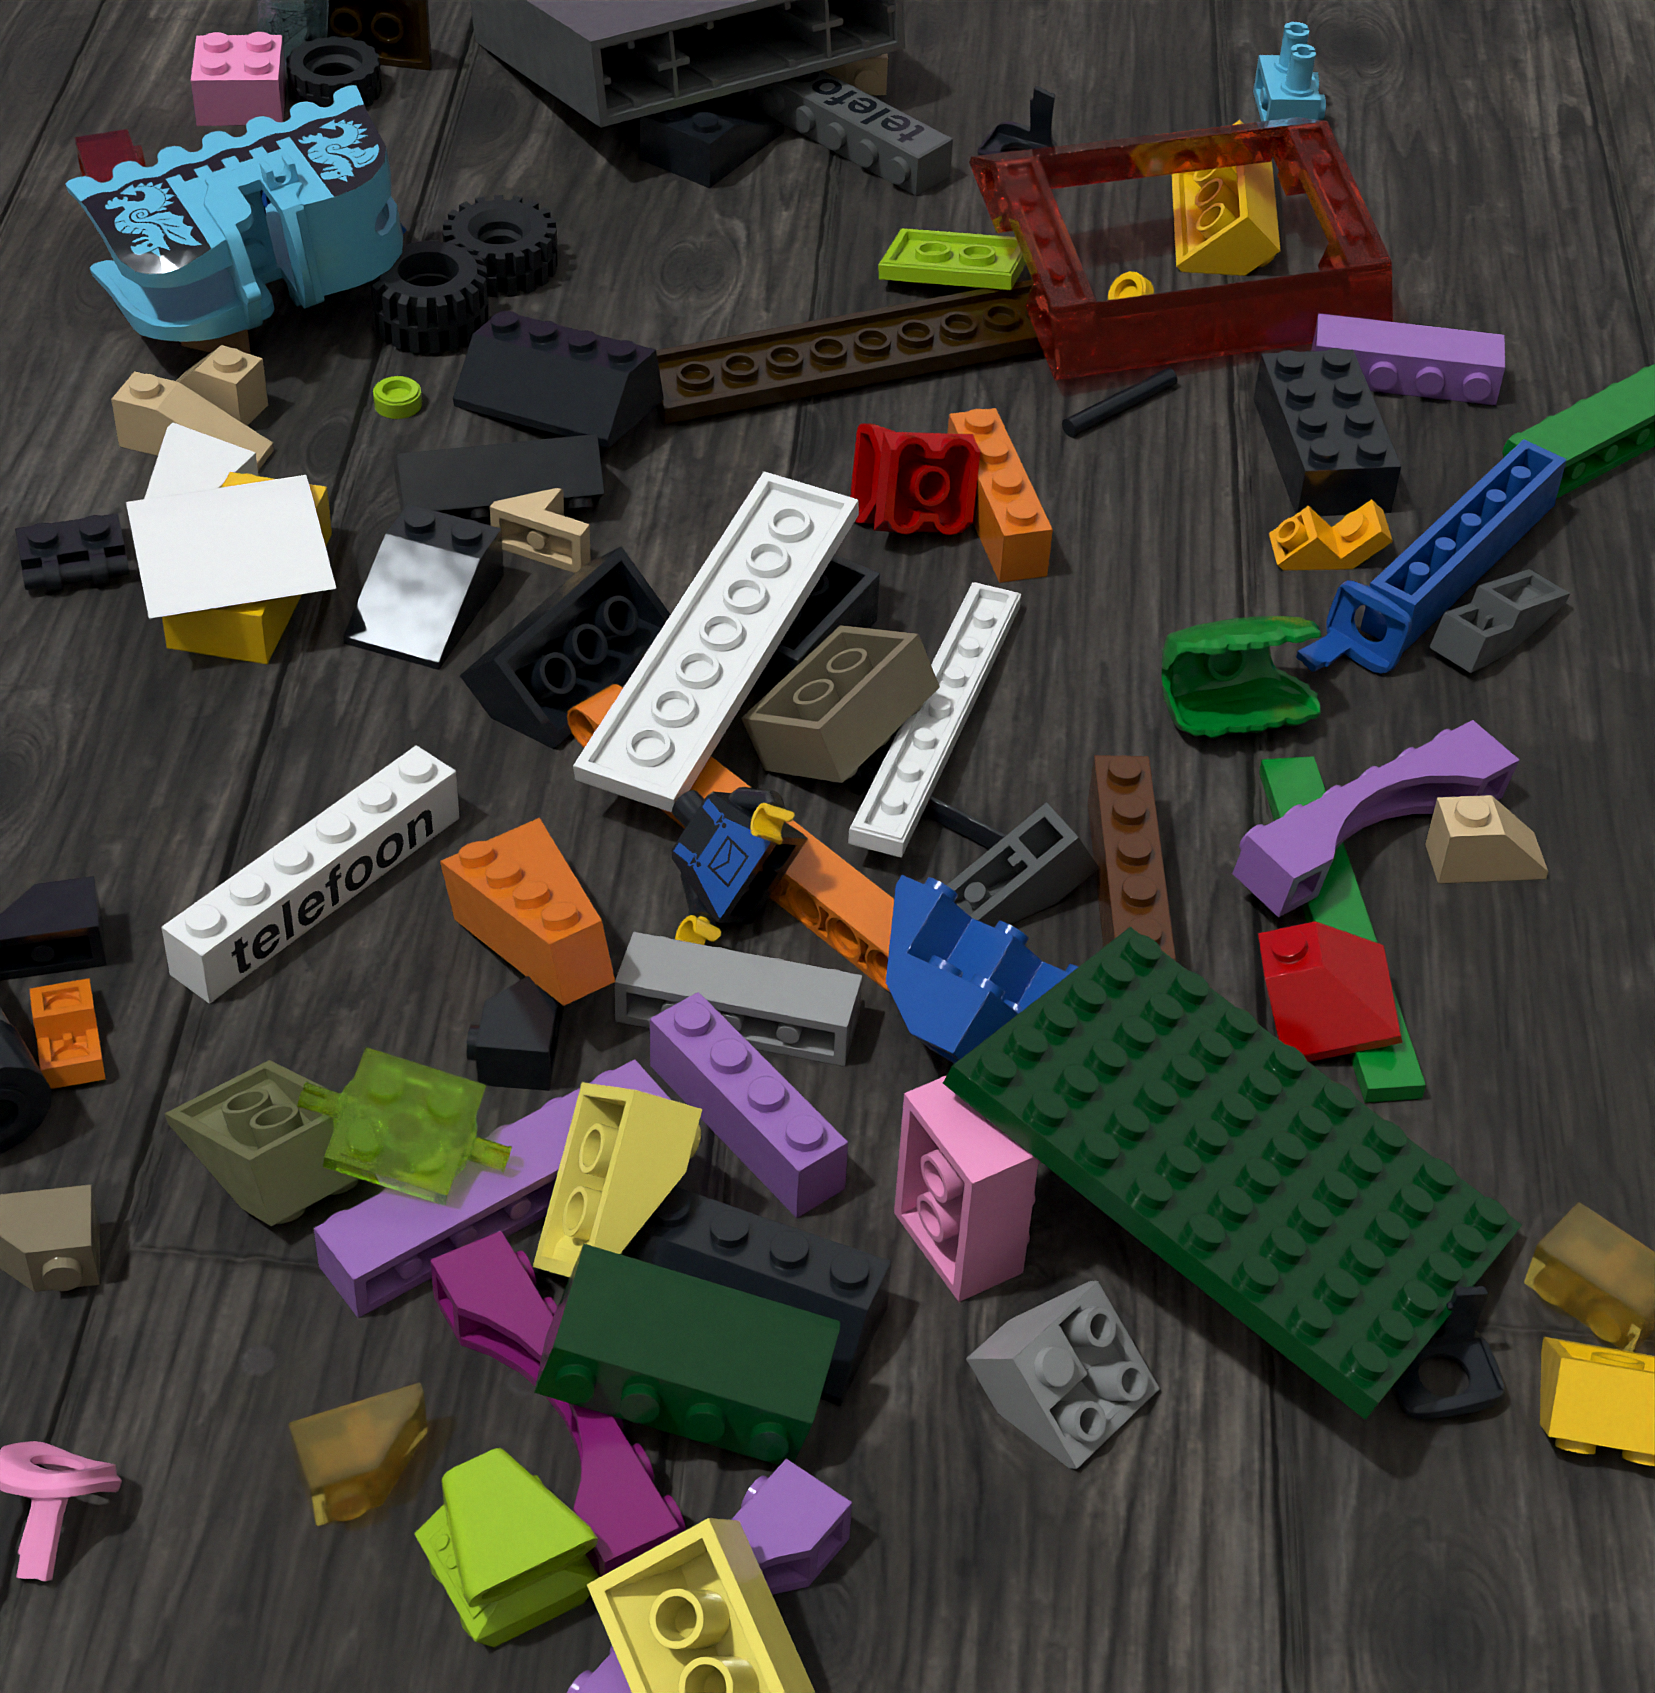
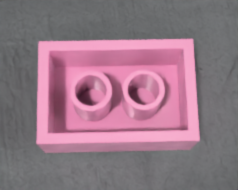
[894,1075,1040,1302]

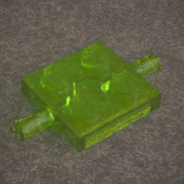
[297,1047,512,1205]

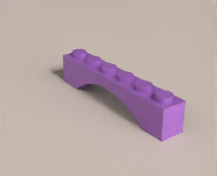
[1232,720,1519,917]
[567,1459,852,1693]

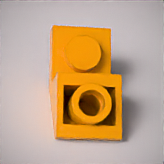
[1269,499,1393,571]

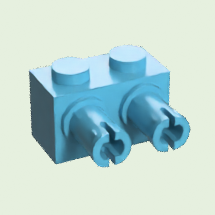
[1253,22,1326,137]

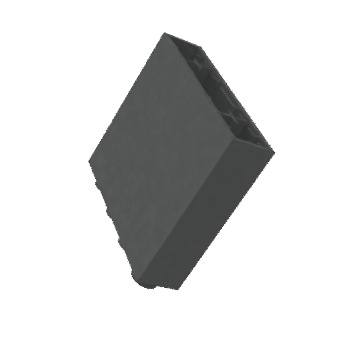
[470,0,906,127]

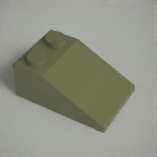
[164,1060,378,1226]

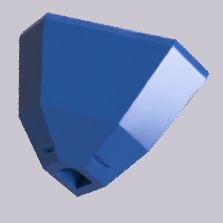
[886,875,1078,1064]

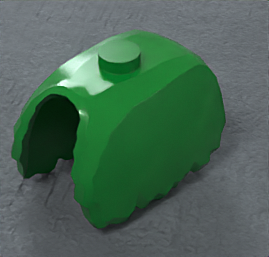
[1161,616,1321,738]

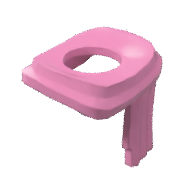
[0,1441,122,1581]

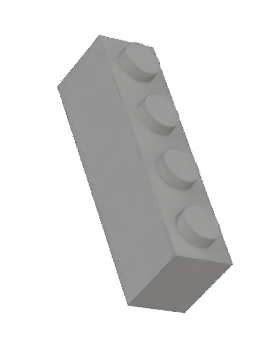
[615,932,862,1066]

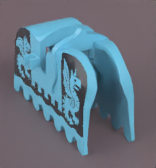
[65,85,403,342]

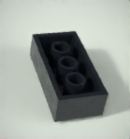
[1253,348,1401,516]

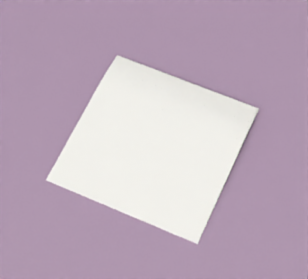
[126,475,336,619]

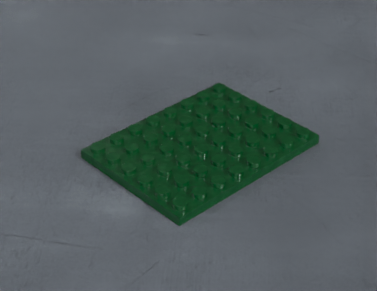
[942,927,1522,1420]

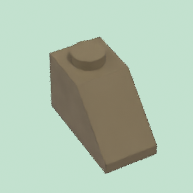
[0,1185,100,1292]

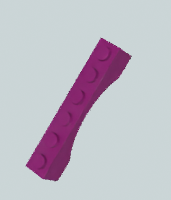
[430,1231,685,1577]

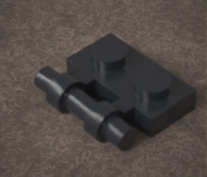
[15,513,130,592]

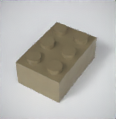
[741,625,940,783]

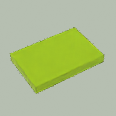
[878,228,1031,290]

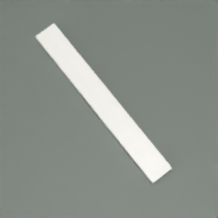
[848,582,1021,858]

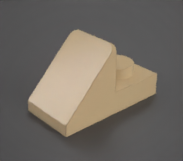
[490,488,591,573]

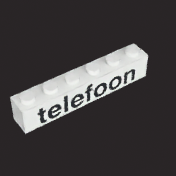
[161,745,459,1004]

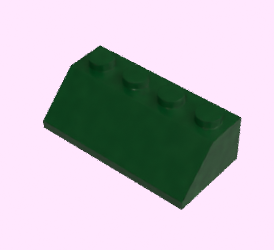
[534,1243,840,1465]

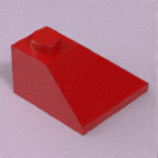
[1258,921,1403,1062]

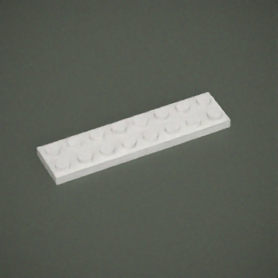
[573,471,859,812]

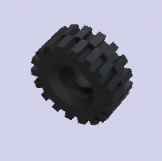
[443,195,558,297]

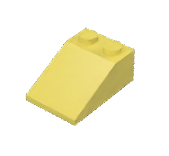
[533,1082,702,1277]

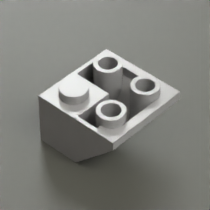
[966,1281,1160,1469]

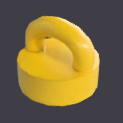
[1108,271,1154,320]

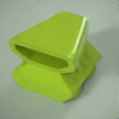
[414,1448,599,1647]

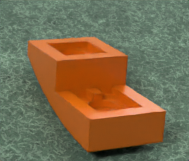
[29,978,106,1089]

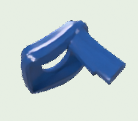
[1296,580,1412,673]

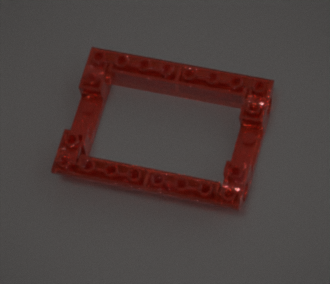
[969,117,1393,380]

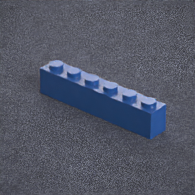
[1360,439,1567,652]

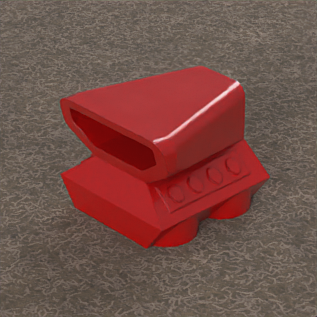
[850,423,980,535]

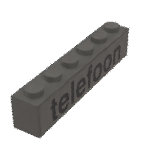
[730,70,953,196]

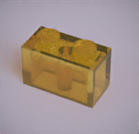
[1524,1202,1655,1352]

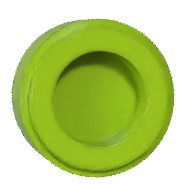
[373,376,422,419]

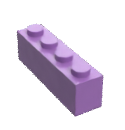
[1311,313,1505,406]
[650,992,848,1218]

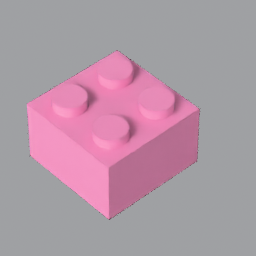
[191,32,287,126]

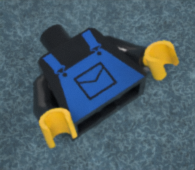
[671,787,808,945]

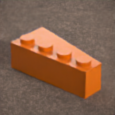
[440,818,615,1006]

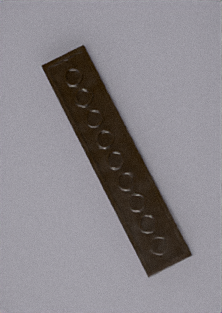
[656,273,1104,424]

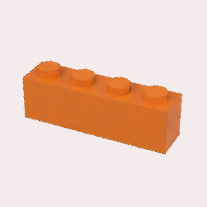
[948,408,1053,583]

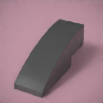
[1429,569,1570,673]

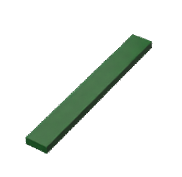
[1259,756,1426,1103]

